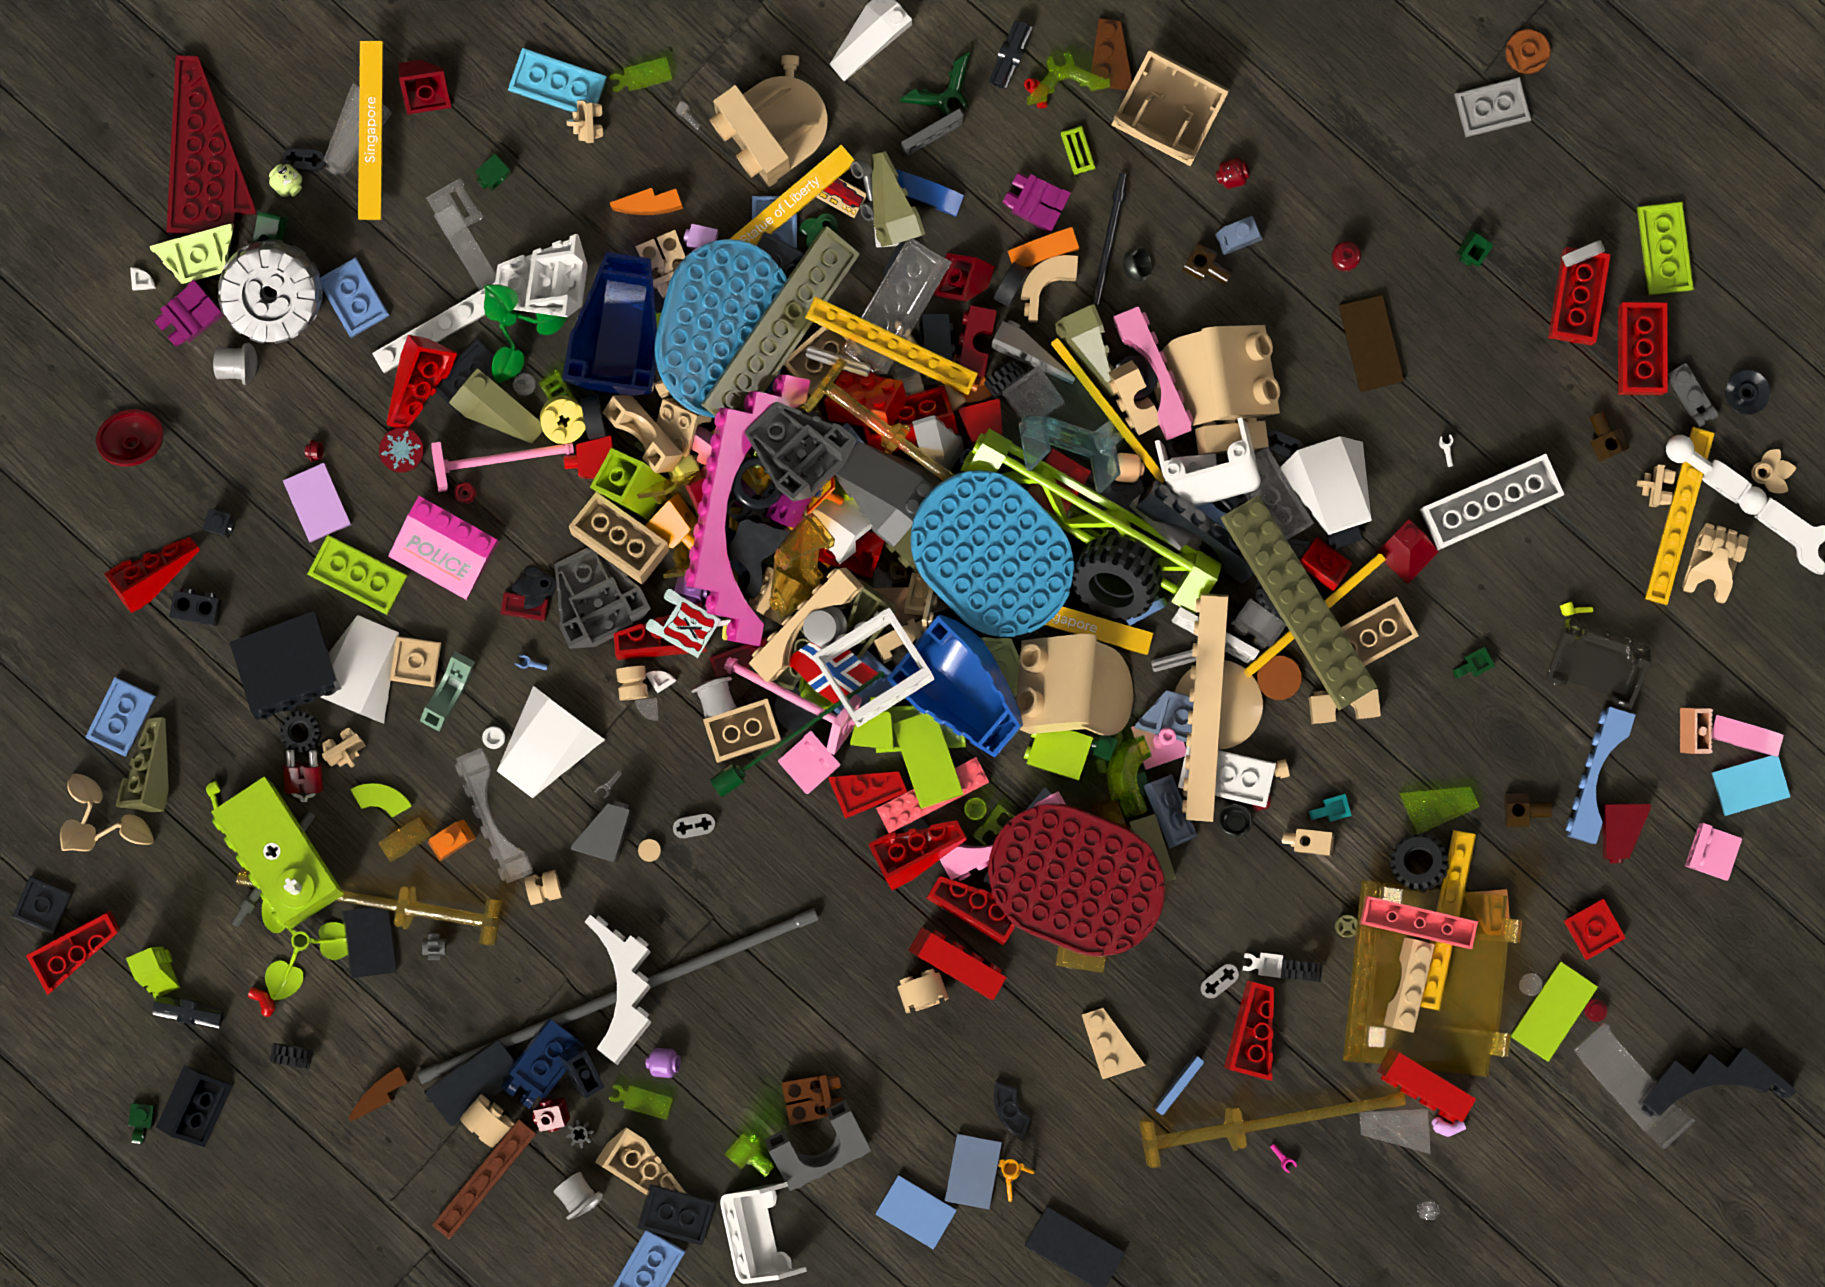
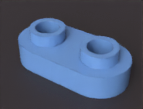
[1126,595,1168,626]

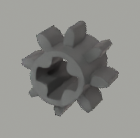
[422,933,446,960]
[566,1120,594,1148]

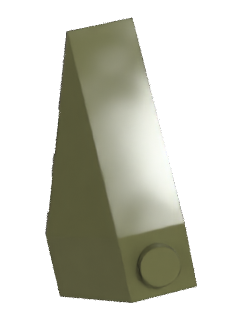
[1055,304,1117,399]

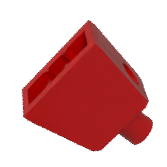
[958,399,1003,444]
[564,436,613,479]

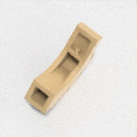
[1021,255,1078,323]

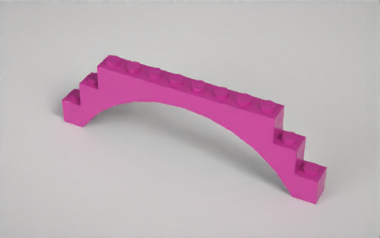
[685,374,810,646]

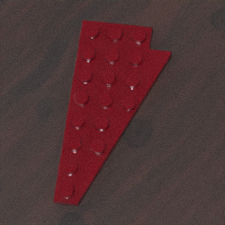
[166,55,257,236]

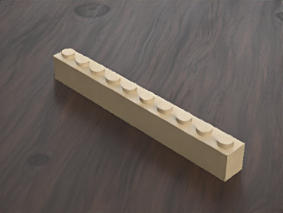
[1182,593,1229,822]

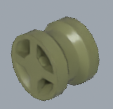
[1335,915,1359,937]

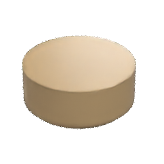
[638,839,661,862]

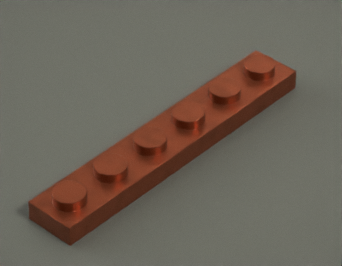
[432,1119,537,1240]

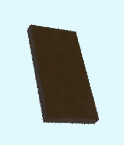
[1338,295,1404,393]

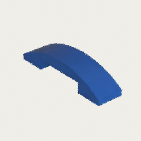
[895,169,964,217]

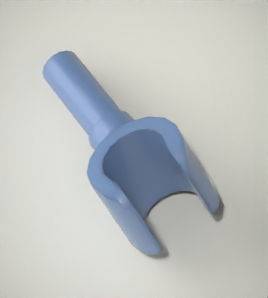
[514,653,548,670]

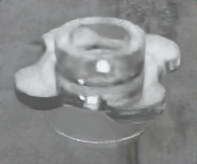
[1417,1201,1440,1220]

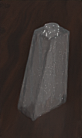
[323,83,392,177]

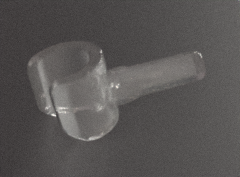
[676,101,701,130]
[595,771,622,799]

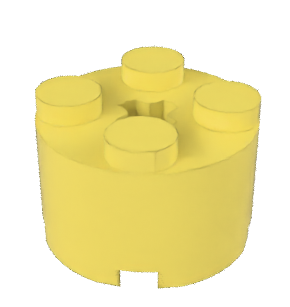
[540,395,585,444]

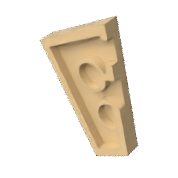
[1081,1008,1145,1079]

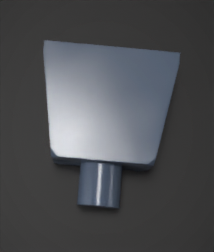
[1215,216,1263,255]

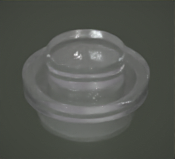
[513,373,536,396]

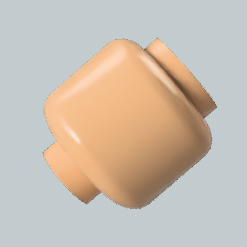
[1110,453,1144,483]

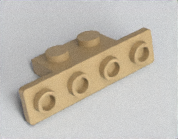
[904,573,938,633]

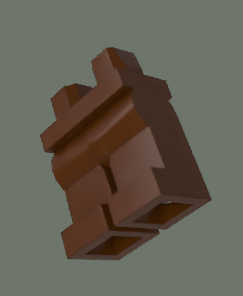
[781,1074,844,1126]

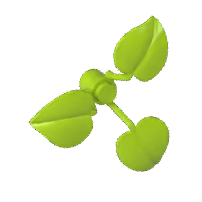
[262,901,348,1000]

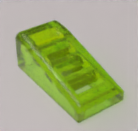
[539,370,576,421]

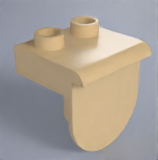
[1112,49,1230,166]
[709,76,827,186]
[1154,325,1280,426]
[1016,634,1134,736]

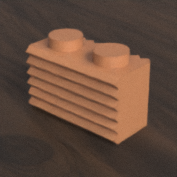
[1680,707,1713,754]

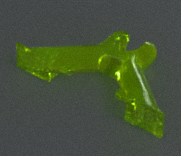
[1027,53,1110,105]

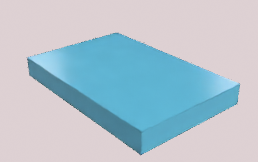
[1712,755,1790,816]

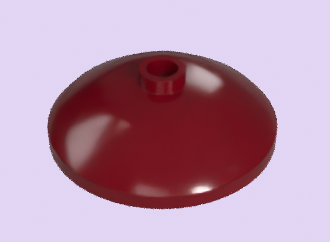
[96,409,164,467]

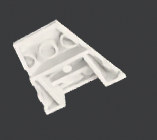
[495,234,588,317]
[1278,436,1371,535]
[804,498,872,564]
[321,615,399,724]
[497,686,605,798]

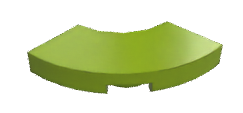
[351,783,412,817]

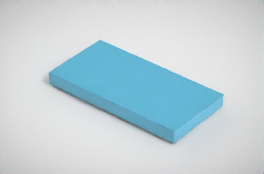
[508,48,607,112]

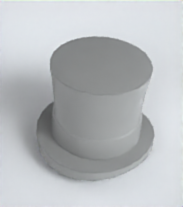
[213,343,258,385]
[803,606,847,647]
[691,677,736,718]
[554,1172,603,1220]

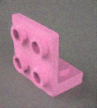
[778,731,841,794]
[1685,823,1742,880]

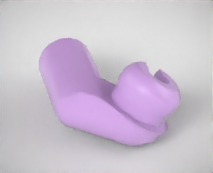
[1432,1117,1466,1137]

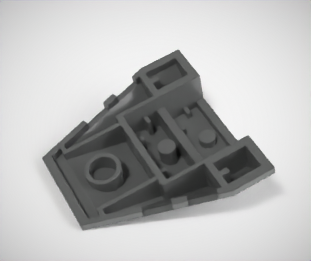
[744,402,857,502]
[834,441,940,547]
[554,547,651,649]

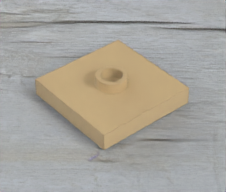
[390,636,441,687]

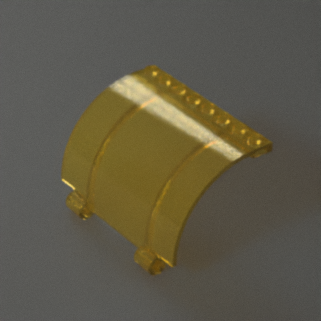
[1343,880,1522,1077]

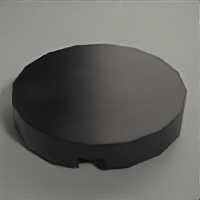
[775,687,817,731]

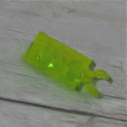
[609,57,672,92]
[609,1085,673,1120]

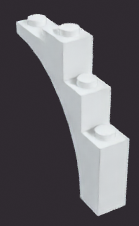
[585,915,652,1065]

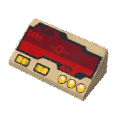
[816,178,867,218]

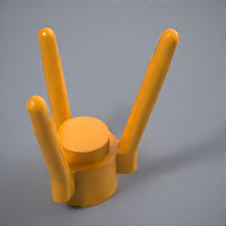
[998,1159,1035,1202]

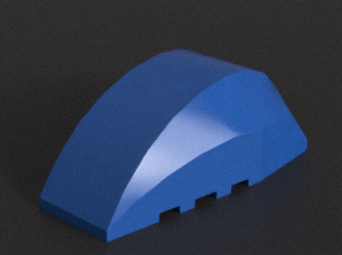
[886,615,1023,757]

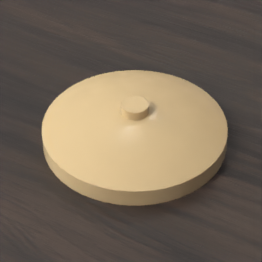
[1175,660,1263,750]

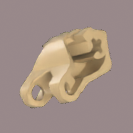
[1682,523,1749,603]

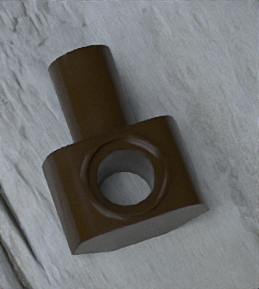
[1182,242,1233,285]
[1589,411,1630,462]
[1504,793,1552,828]

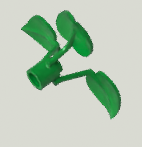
[484,284,567,383]

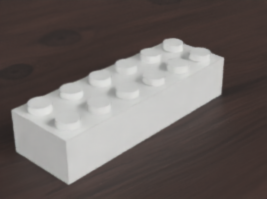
[1420,454,1564,550]

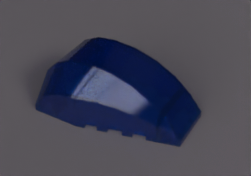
[562,252,658,396]

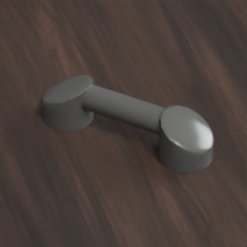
[851,159,874,221]

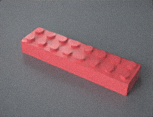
[876,757,989,833]
[1360,896,1478,949]

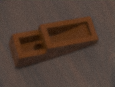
[349,1066,410,1122]

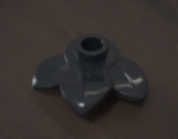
[512,567,556,609]

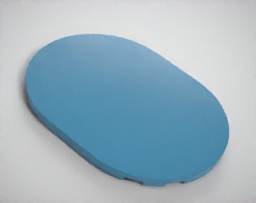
[655,239,787,418]
[910,470,1074,637]

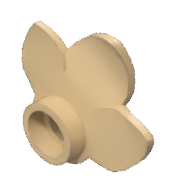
[1751,449,1796,494]

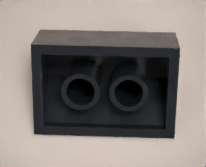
[156,1065,233,1147]

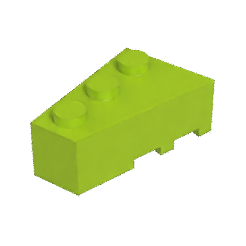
[126,947,180,999]

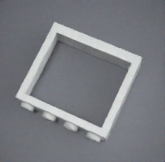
[813,608,934,727]

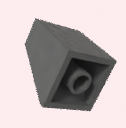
[571,801,632,862]

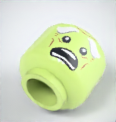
[269,164,302,197]

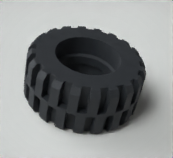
[1072,535,1163,620]

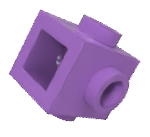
[674,573,710,606]

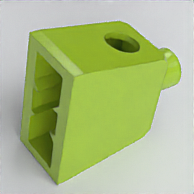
[850,697,893,750]

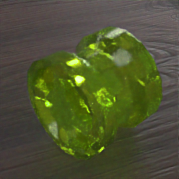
[964,798,987,820]

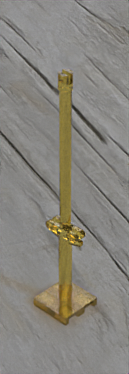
[802,357,953,481]
[236,872,502,945]
[1139,1093,1406,1168]

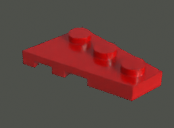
[828,772,907,819]

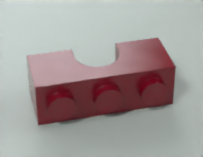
[955,306,997,379]

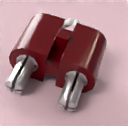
[282,750,323,802]

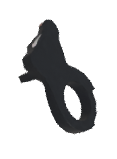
[727,518,793,599]

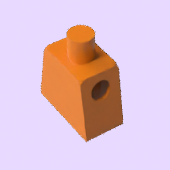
[428,819,476,861]

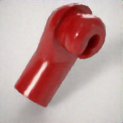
[1024,78,1048,108]
[248,987,275,1017]

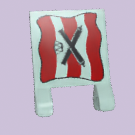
[646,589,721,658]

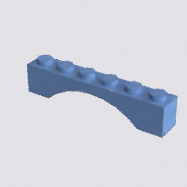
[1565,707,1635,844]

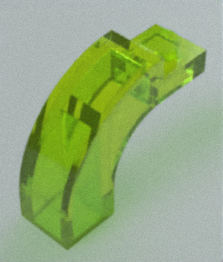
[1107,735,1152,817]

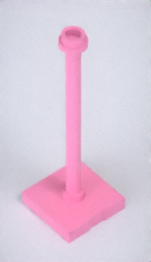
[431,442,574,493]
[724,657,862,755]
[1131,726,1186,770]

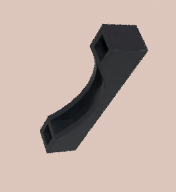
[1136,480,1254,585]

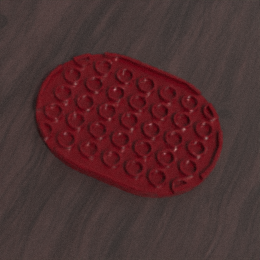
[988,803,1166,957]

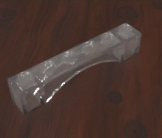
[455,748,534,883]

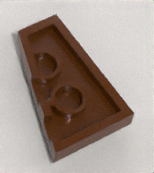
[1089,18,1132,91]

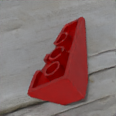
[386,335,457,429]
[104,537,200,613]
[868,820,967,890]

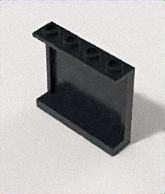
[230,611,342,720]

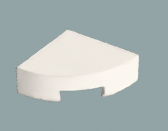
[130,267,156,291]
[646,671,676,693]

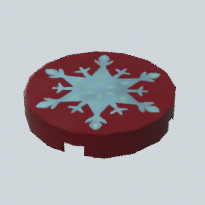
[379,428,424,473]

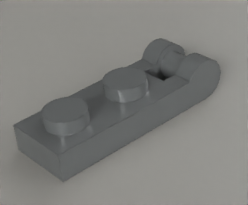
[1668,363,1718,428]

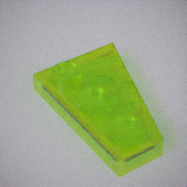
[1399,786,1480,834]

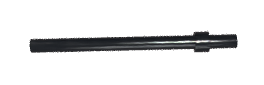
[1091,173,1128,305]

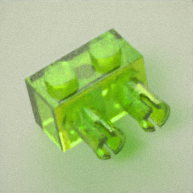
[725,1131,775,1177]

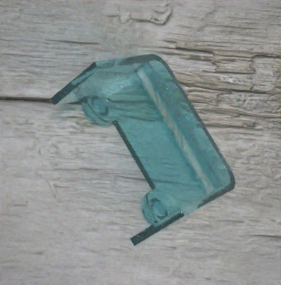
[1019,415,1121,494]

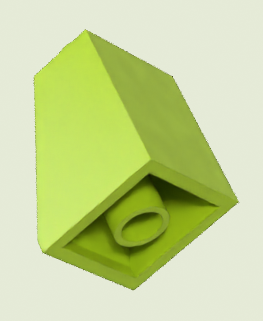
[590,448,671,521]
[1024,730,1093,781]

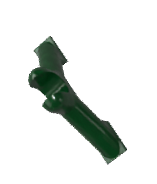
[899,52,970,116]

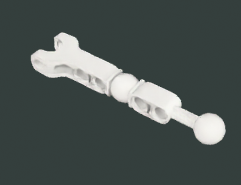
[1666,435,1825,575]

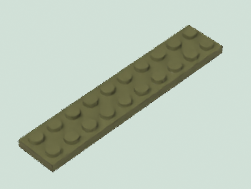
[701,226,860,416]
[1220,495,1377,710]

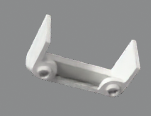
[1155,417,1261,507]
[720,1182,807,1284]

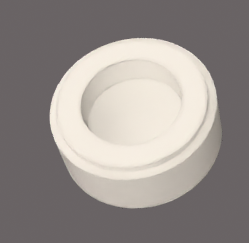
[482,726,506,749]

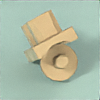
[566,100,603,143]
[1637,465,1675,507]
[322,728,366,768]

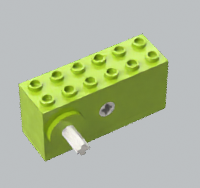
[211,776,344,929]

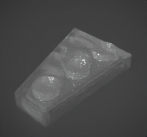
[1359,1108,1430,1154]

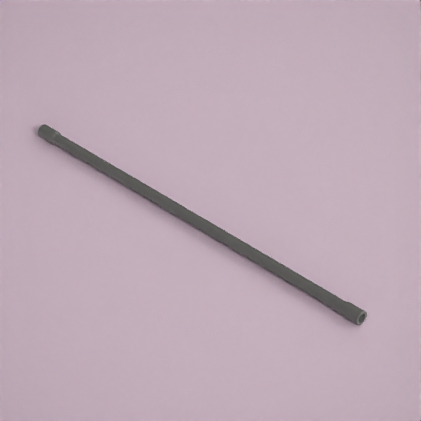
[417,908,819,1084]

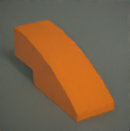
[610,188,683,215]
[1008,227,1079,269]

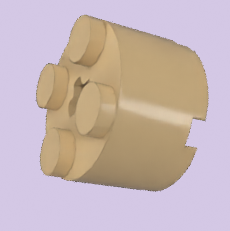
[897,969,949,1013]
[460,1094,515,1148]

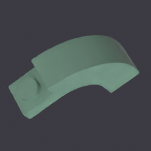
[420,651,475,732]

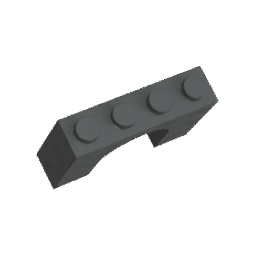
[764,1099,871,1191]

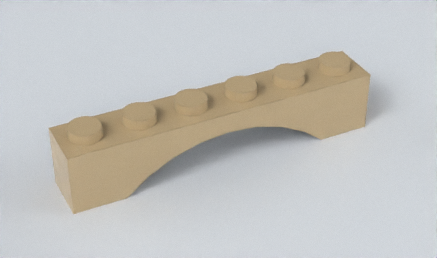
[749,568,864,683]

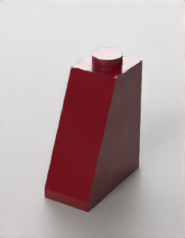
[1602,804,1651,863]

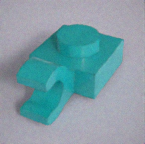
[1309,794,1352,822]

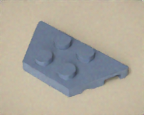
[1134,689,1219,750]

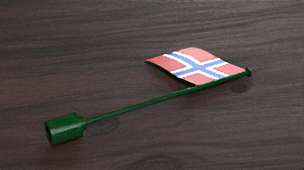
[710,642,885,797]

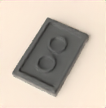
[901,109,963,157]

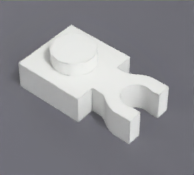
[1243,953,1283,978]

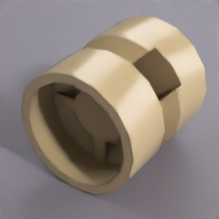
[616,666,648,701]
[524,870,562,905]

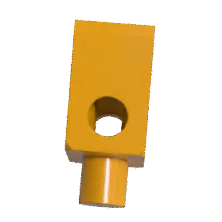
[645,493,698,549]

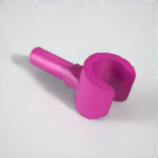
[1270,1143,1297,1173]

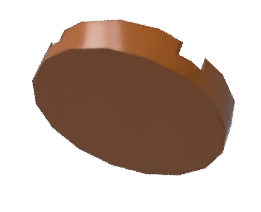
[1505,29,1551,74]
[1257,656,1301,700]

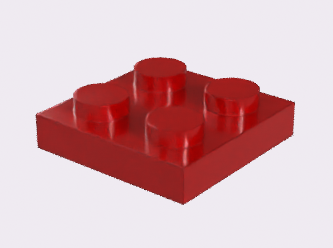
[1300,537,1353,591]
[1563,899,1626,960]

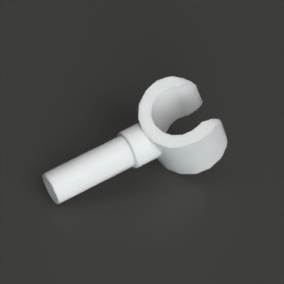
[1439,434,1453,467]

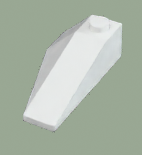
[830,0,912,81]

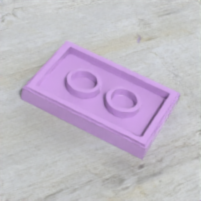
[283,463,351,543]

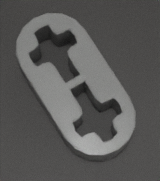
[1562,240,1605,267]
[673,814,715,838]
[1200,964,1239,998]

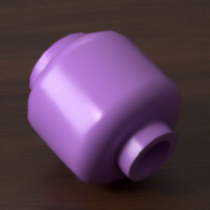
[646,1048,681,1078]

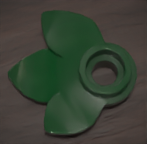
[799,213,841,250]

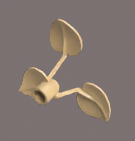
[60,774,154,851]

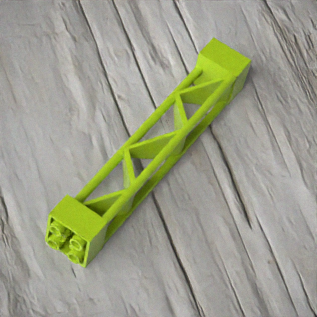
[961,429,1222,615]

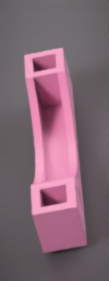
[1114,306,1194,441]
[940,791,1065,881]

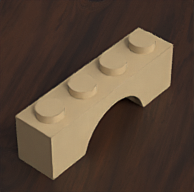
[602,394,684,473]
[1384,937,1435,1033]

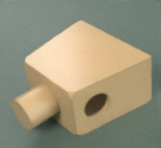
[1282,829,1335,856]

